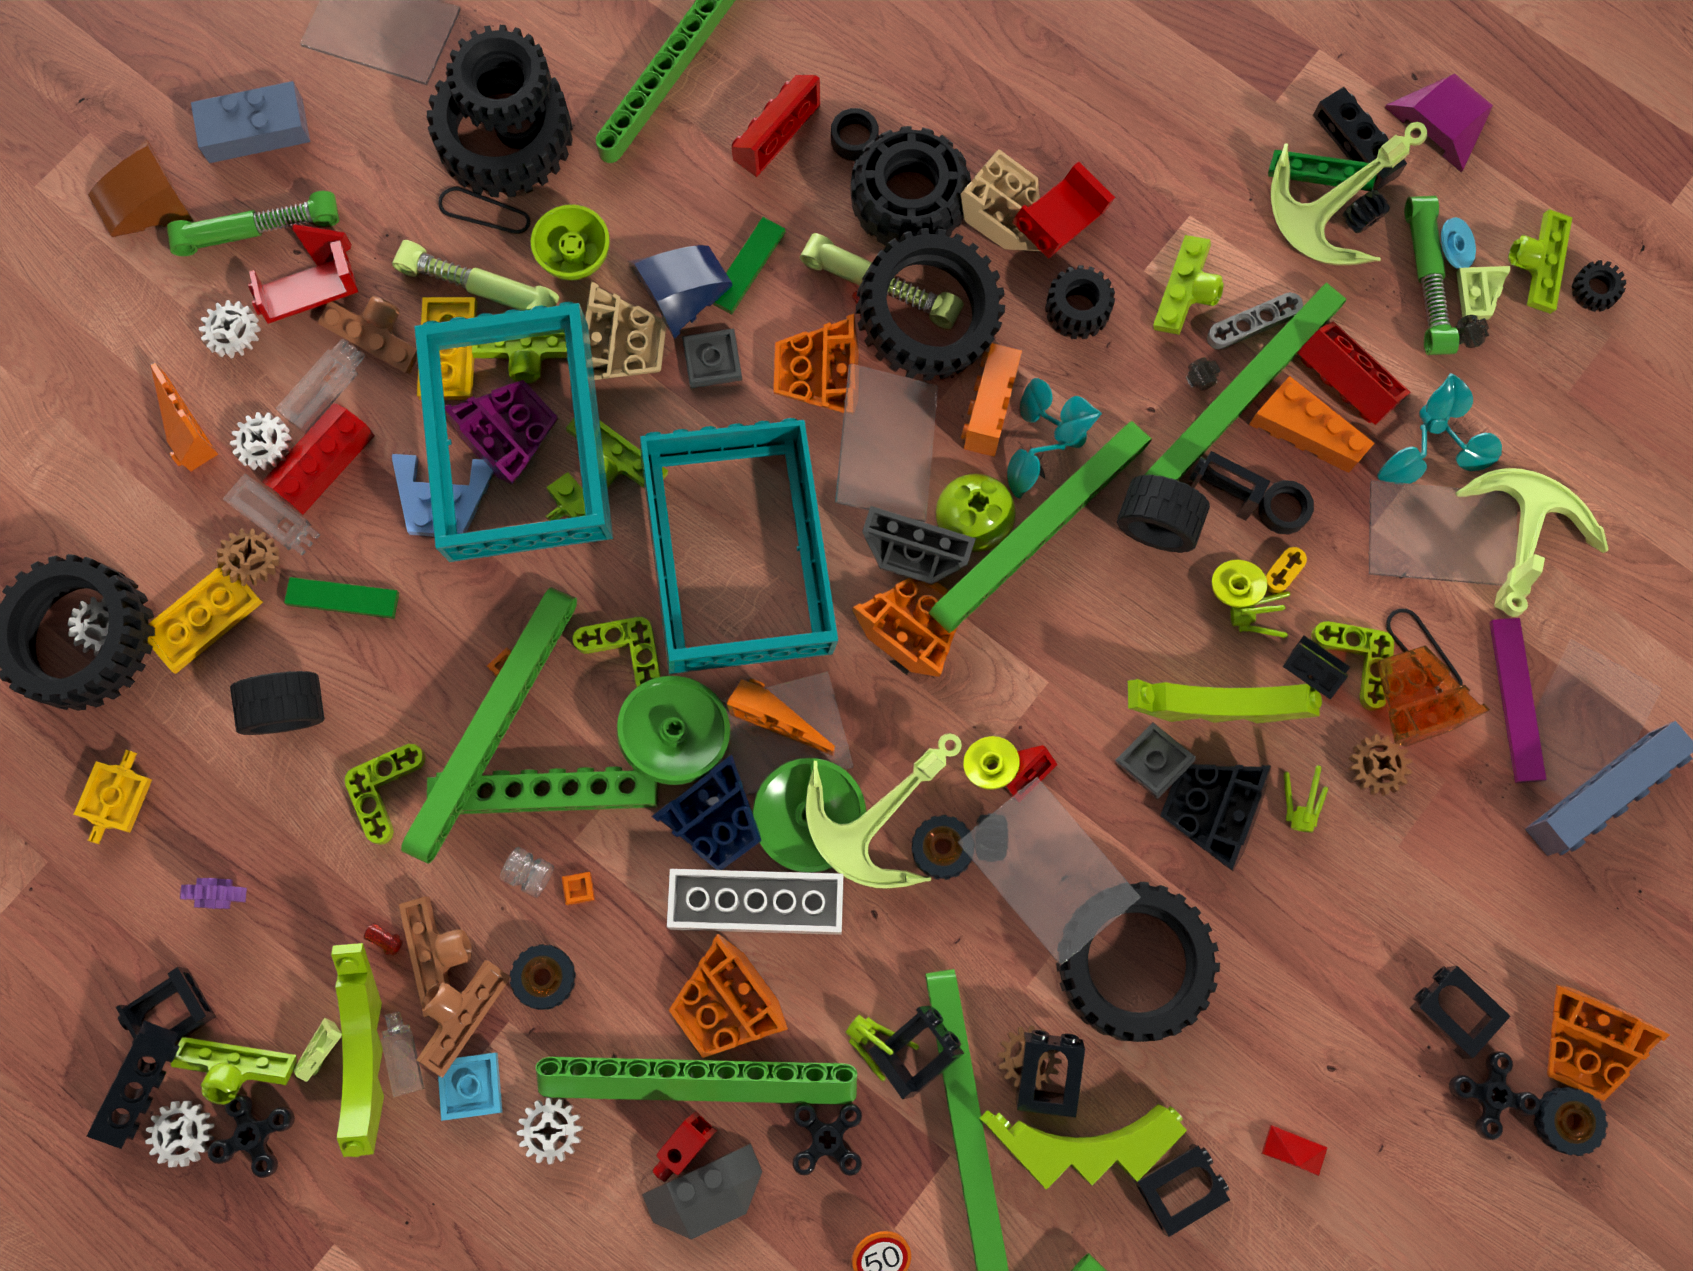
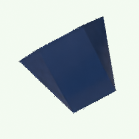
[628,245,733,339]
[651,755,761,870]

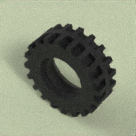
[446,24,552,132]

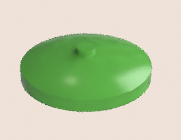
[617,676,730,785]
[752,758,866,872]

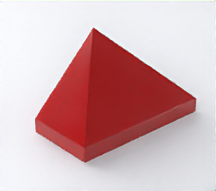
[292,224,352,266]
[1005,745,1058,803]
[1261,1125,1328,1176]

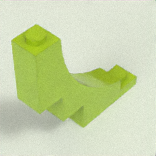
[1128,679,1322,724]
[331,943,384,1157]
[979,1104,1187,1190]

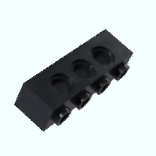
[1313,87,1407,190]
[86,1020,180,1149]

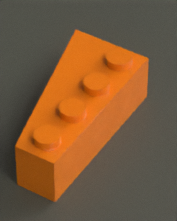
[961,343,1022,457]
[1249,376,1375,473]

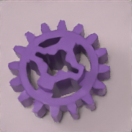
[180,878,247,909]

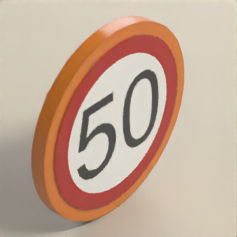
[852,1231,911,1271]

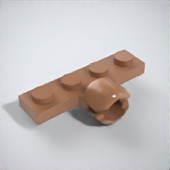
[318,296,417,374]
[398,896,472,1017]
[416,960,511,1078]

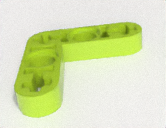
[573,617,661,687]
[1311,621,1394,711]
[345,744,426,845]

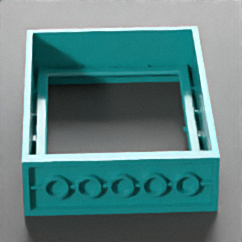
[414,302,613,562]
[640,418,838,674]

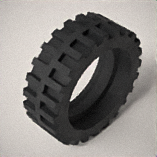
[426,64,573,198]
[856,228,1005,381]
[0,554,155,711]
[1056,882,1220,1042]

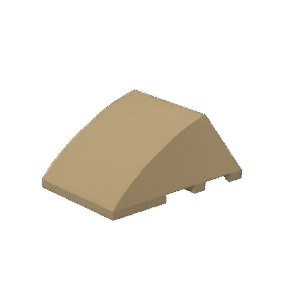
[961,149,1040,251]
[584,281,666,380]

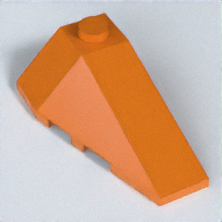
[151,363,218,472]
[727,678,835,756]

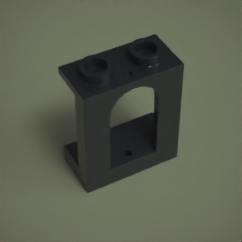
[1188,451,1270,521]
[1283,635,1350,700]
[1410,966,1511,1059]
[116,967,216,1057]
[869,1006,964,1100]
[1015,1030,1085,1118]
[1133,1144,1230,1237]

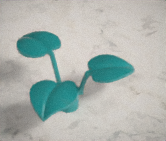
[1377,373,1502,485]
[1007,378,1102,499]

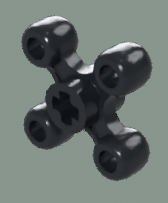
[1449,1051,1540,1140]
[208,1094,295,1178]
[792,1103,862,1176]

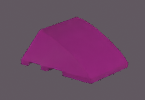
[1385,73,1493,172]
[445,380,558,485]

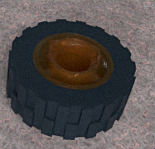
[912,815,974,880]
[510,944,576,1010]
[1533,1087,1608,1156]

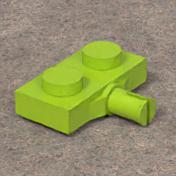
[545,472,586,521]

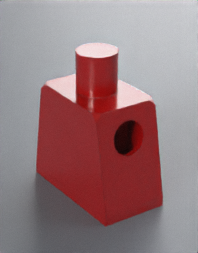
[652,1111,718,1182]

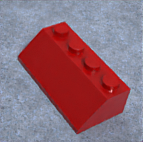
[732,75,820,177]
[1297,321,1411,425]
[262,403,375,515]

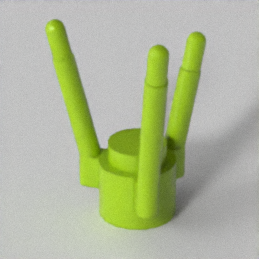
[1230,591,1290,638]
[1284,765,1328,833]
[845,1015,919,1081]

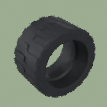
[1117,475,1210,553]
[230,671,325,735]

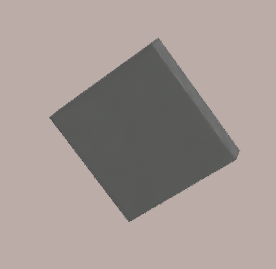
[682,329,743,388]
[1115,722,1196,799]

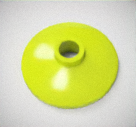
[1211,560,1267,608]
[963,736,1020,790]

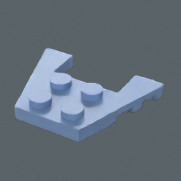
[392,454,497,536]

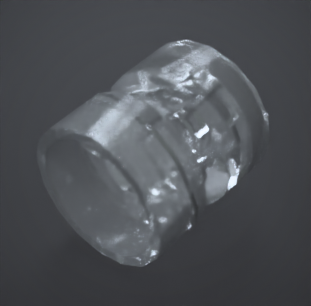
[500,847,554,898]

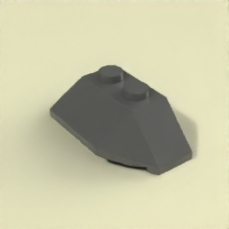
[862,506,976,585]
[642,1144,763,1240]

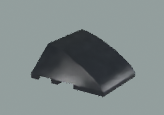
[1160,764,1271,871]

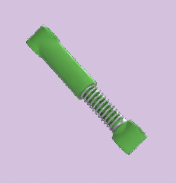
[167,191,340,257]
[1404,196,1459,355]

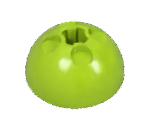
[531,205,610,280]
[936,474,1016,552]

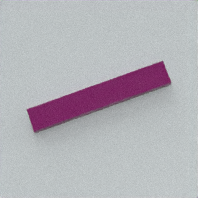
[1489,618,1547,783]

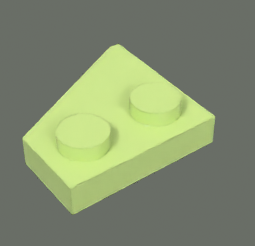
[1456,266,1510,320]
[293,1018,342,1082]

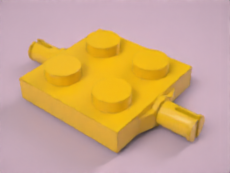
[73,750,152,845]

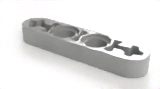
[1207,292,1303,350]

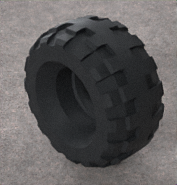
[850,126,971,246]

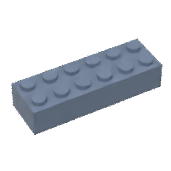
[1525,721,1693,856]

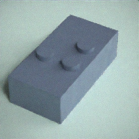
[191,81,310,163]

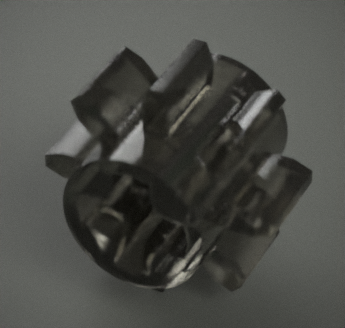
[1455,315,1489,348]
[1186,357,1221,391]

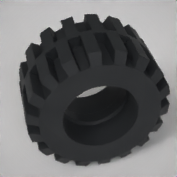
[1045,265,1115,339]

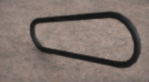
[438,187,531,234]
[1386,609,1463,697]

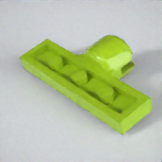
[1508,209,1572,314]
[1153,235,1224,335]
[472,333,568,384]
[566,418,668,489]
[171,1037,297,1104]

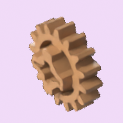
[217,529,279,586]
[1348,734,1412,796]
[997,1025,1062,1090]

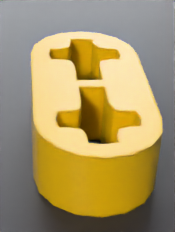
[1265,547,1307,594]

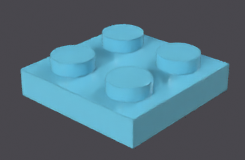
[438,1053,502,1121]

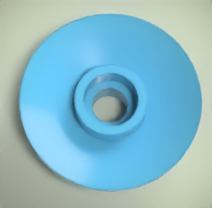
[1441,217,1476,269]

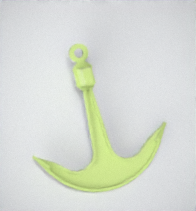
[1271,122,1427,265]
[1455,468,1608,617]
[805,733,962,889]

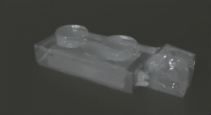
[381,1012,425,1097]

